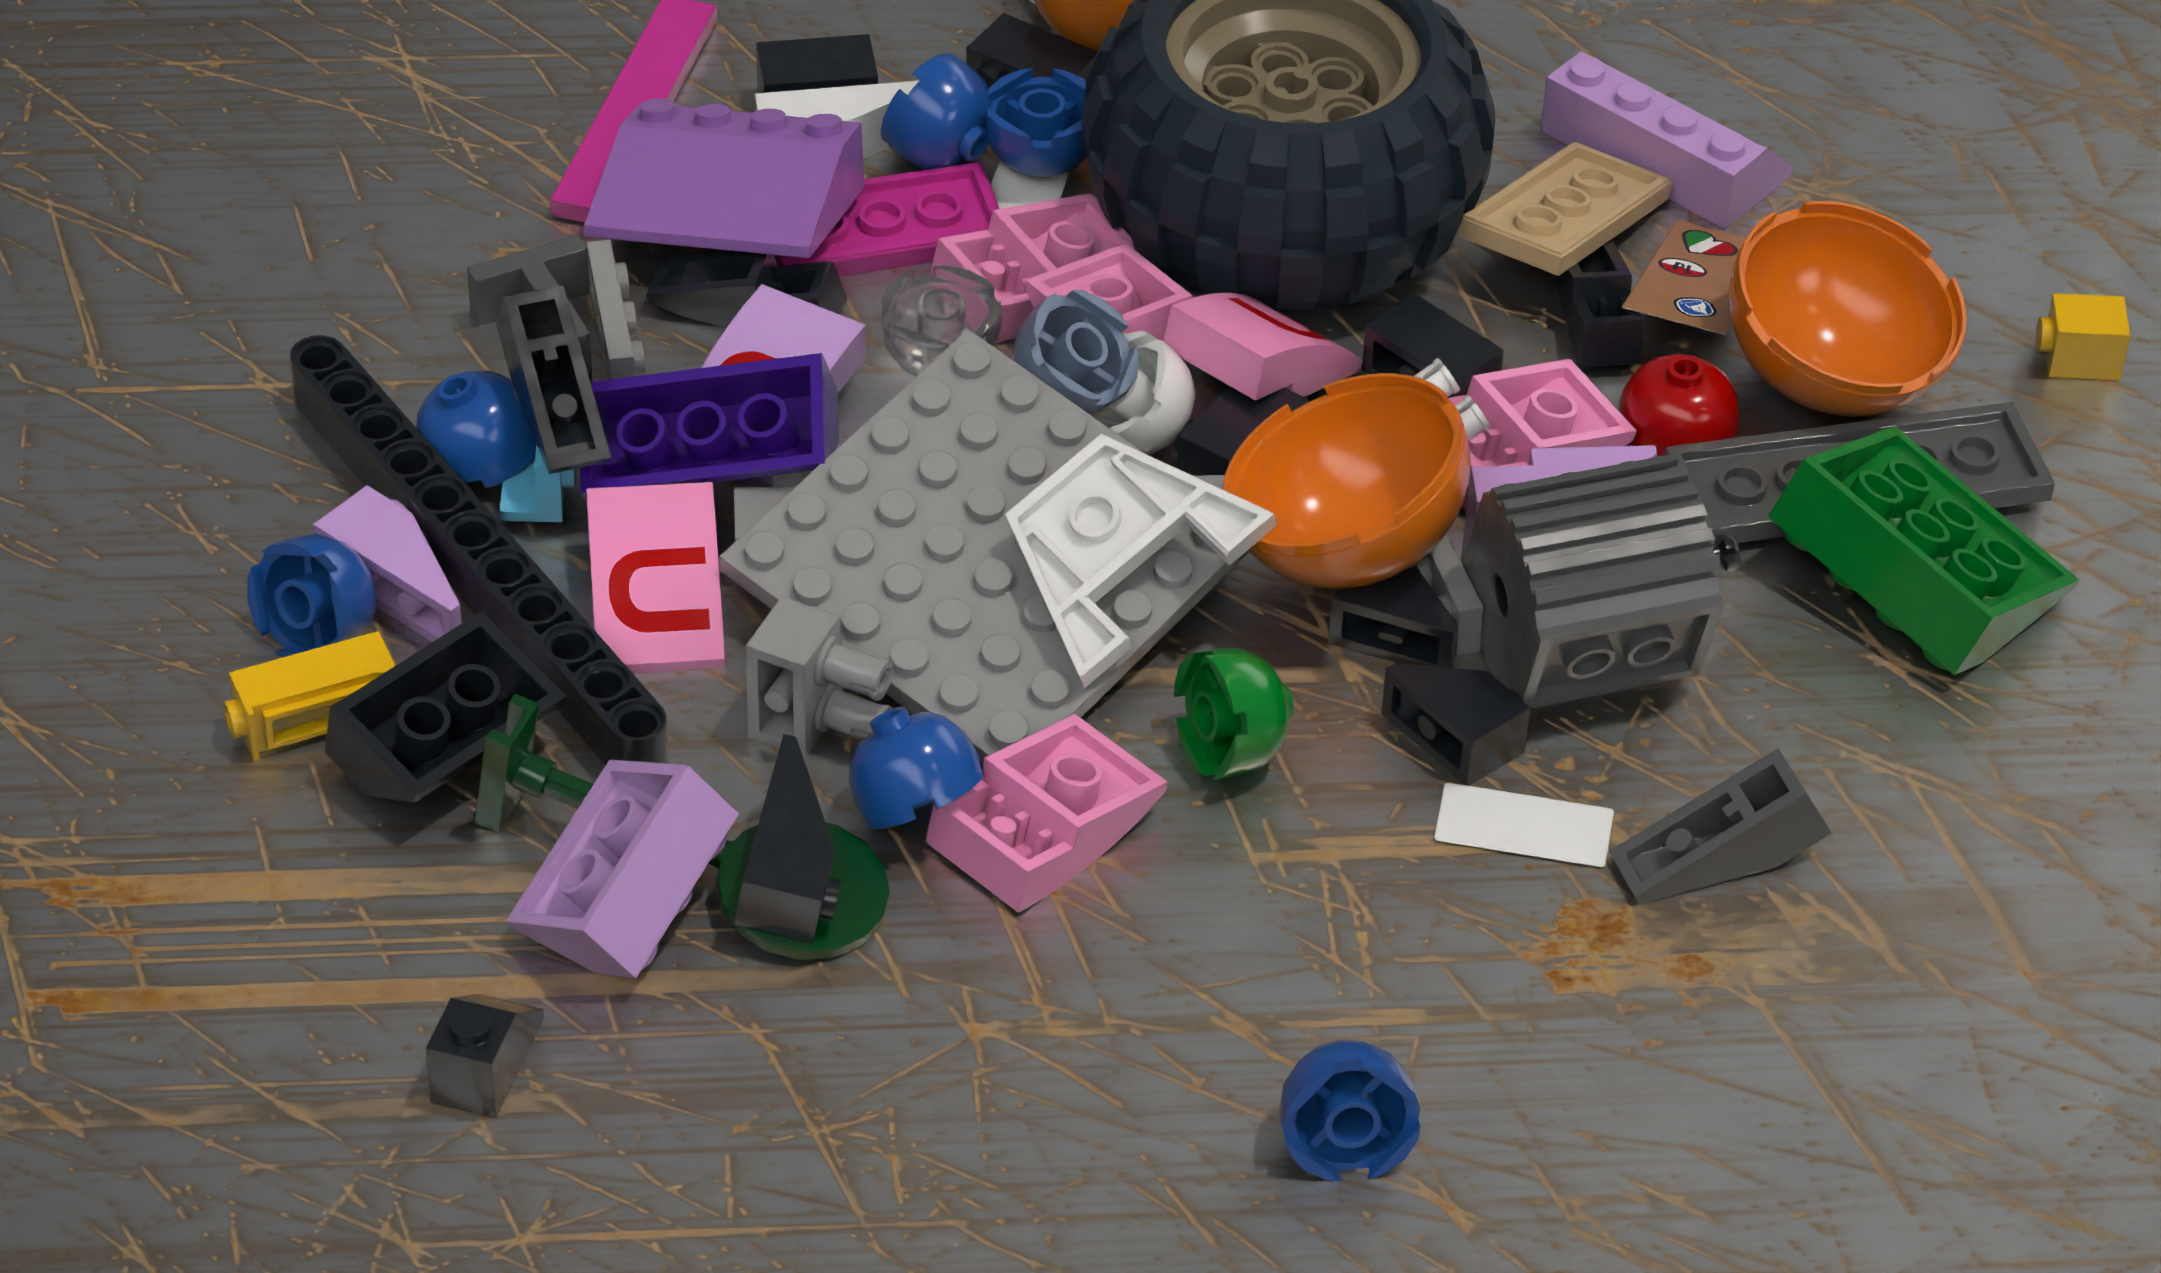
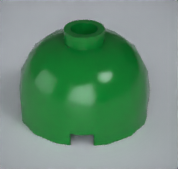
[1174,648,1294,780]

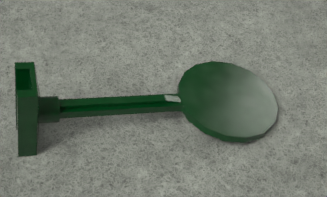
[475,694,890,960]

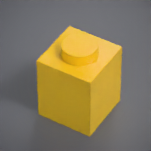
[2036,293,2131,381]

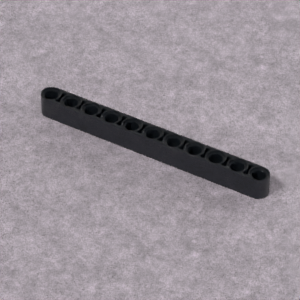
[290,335,668,766]

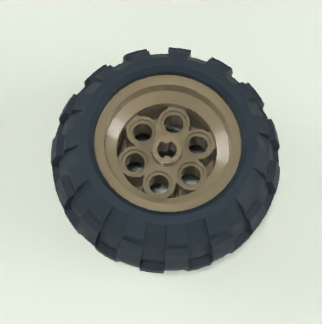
[1082,0,1495,310]

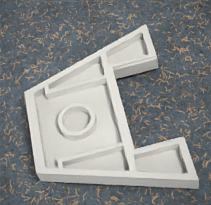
[1005,434,1277,689]

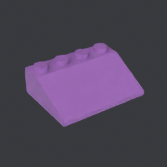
[584,99,864,258]

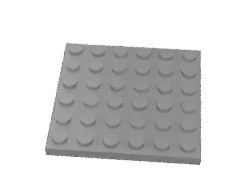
[719,329,1249,765]

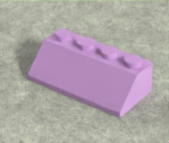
[1540,51,1793,230]

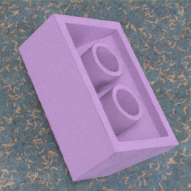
[505,760,739,978]

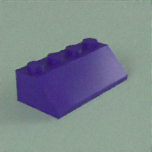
[580,353,839,499]

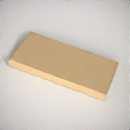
[1456,142,1673,276]

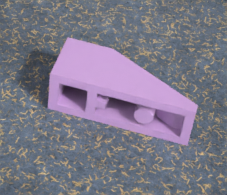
[313,485,462,642]

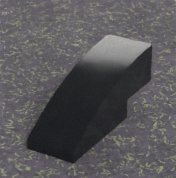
[1555,239,1643,367]
[646,251,847,328]

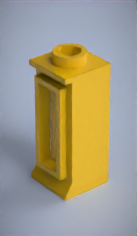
[223,631,396,761]

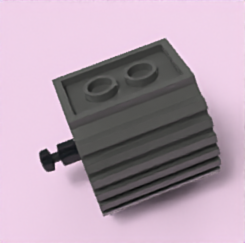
[1463,454,1740,709]

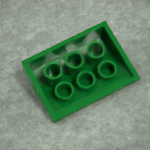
[1768,426,2080,675]

